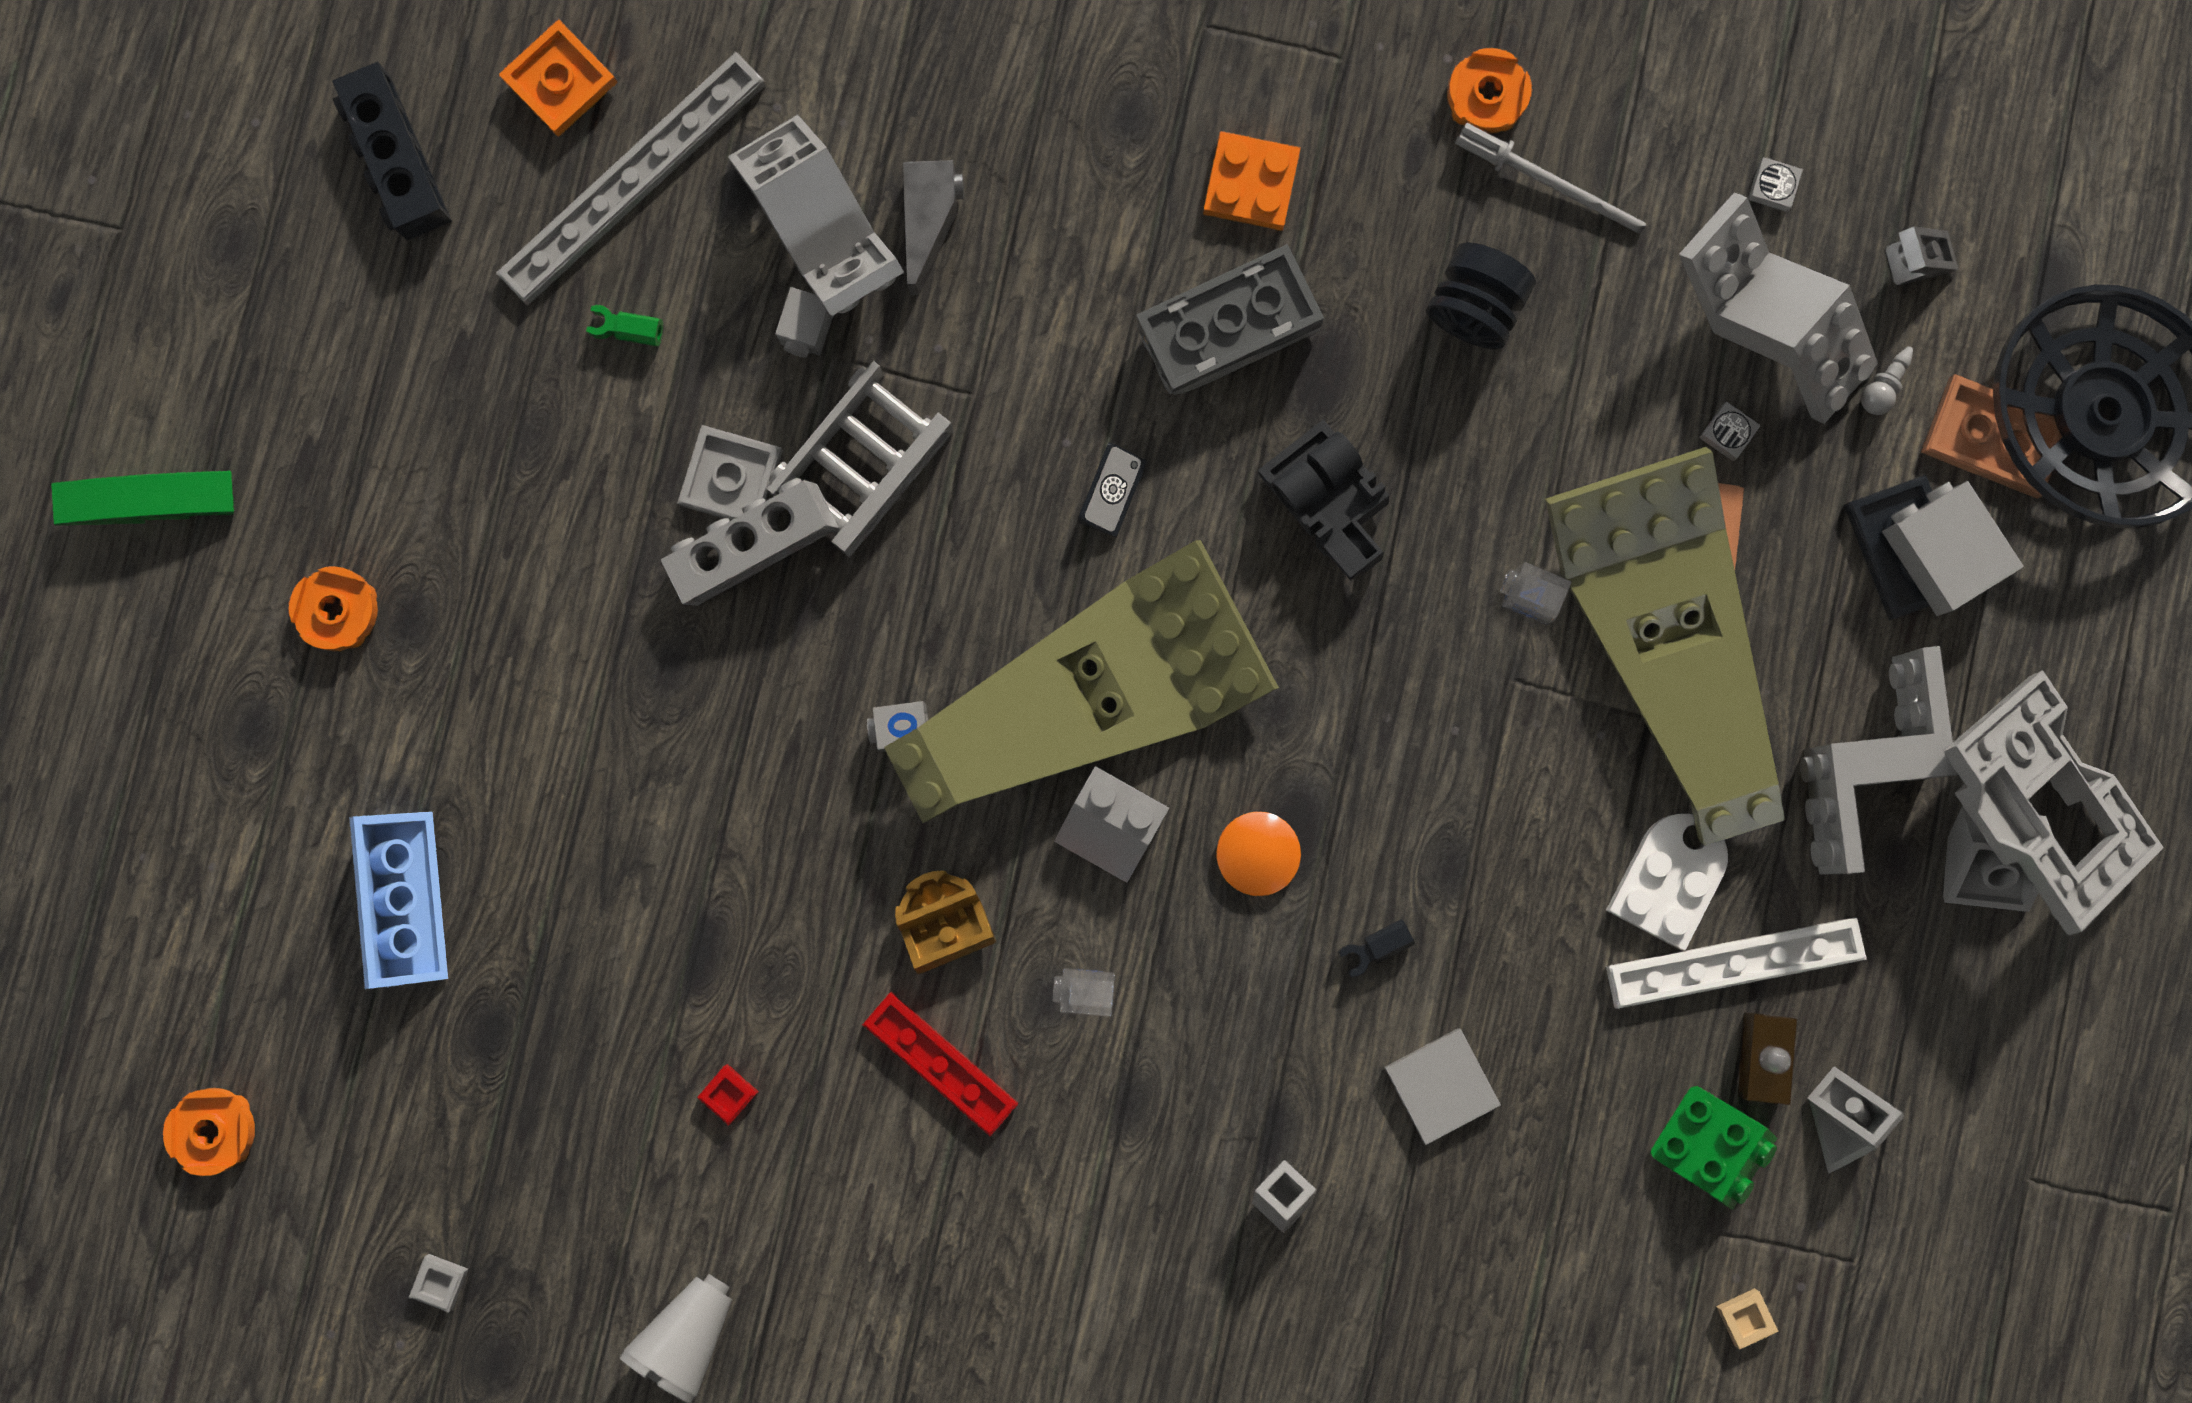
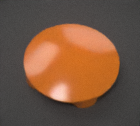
[1216,812,1301,896]

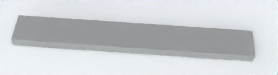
[496,52,766,306]

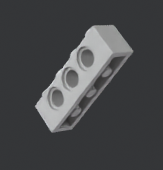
[661,478,839,606]

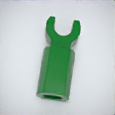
[586,305,664,347]

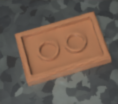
[1921,374,2062,498]

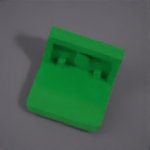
[1651,1086,1777,1210]

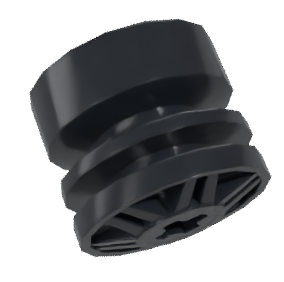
[1425,242,1536,350]

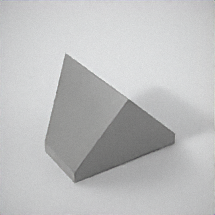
[1807,1067,1904,1174]

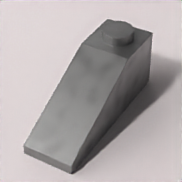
[903,160,964,295]

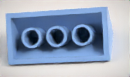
[349,812,448,989]

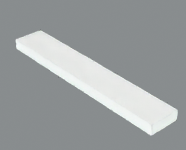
[1606,918,1867,1009]

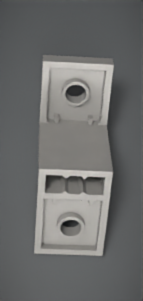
[728,115,904,316]
[1679,192,1878,424]
[1800,646,1957,874]

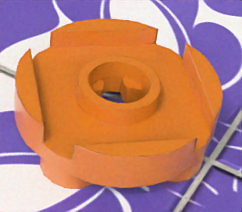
[1447,48,1532,133]
[289,566,378,651]
[163,1088,255,1176]

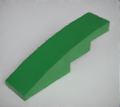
[51,471,234,526]

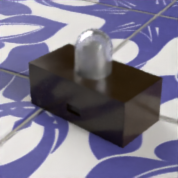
[1738,1012,1797,1105]

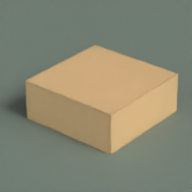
[1716,1289,1778,1350]

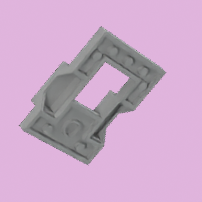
[1943,670,2164,935]

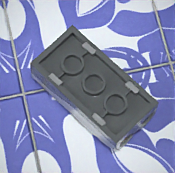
[1136,244,1324,395]

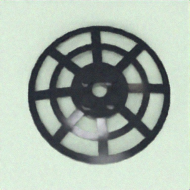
[1993,284,2192,528]

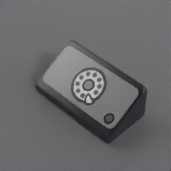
[1078,442,1147,538]

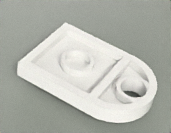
[1606,814,1728,951]

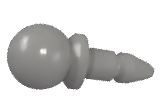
[1861,347,1913,415]

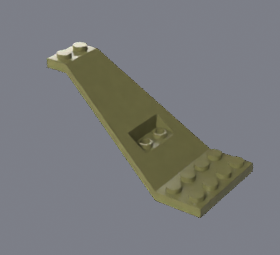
[1545,447,1785,846]
[884,540,1279,823]

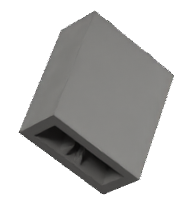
[1882,481,2024,616]

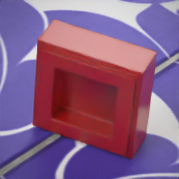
[697,1064,759,1126]

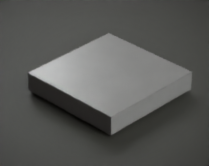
[678,425,783,520]
[1384,1028,1501,1145]

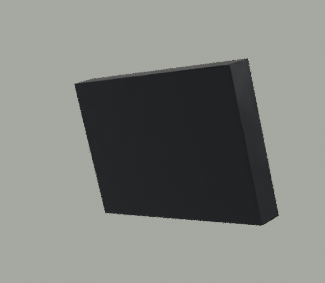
[1844,475,1932,621]

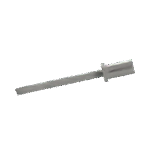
[1455,123,1646,233]

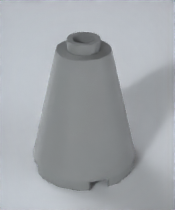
[620,1274,732,1403]

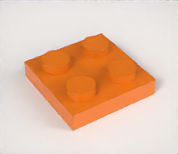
[499,19,618,137]
[1203,131,1300,231]

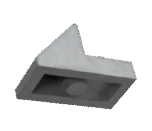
[1886,226,1959,285]

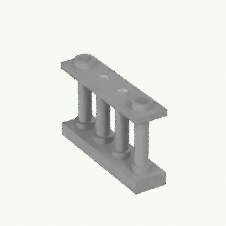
[767,360,954,558]

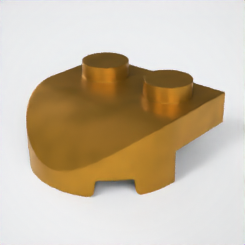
[895,871,997,975]

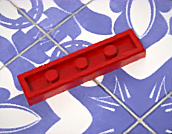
[862,992,1018,1136]

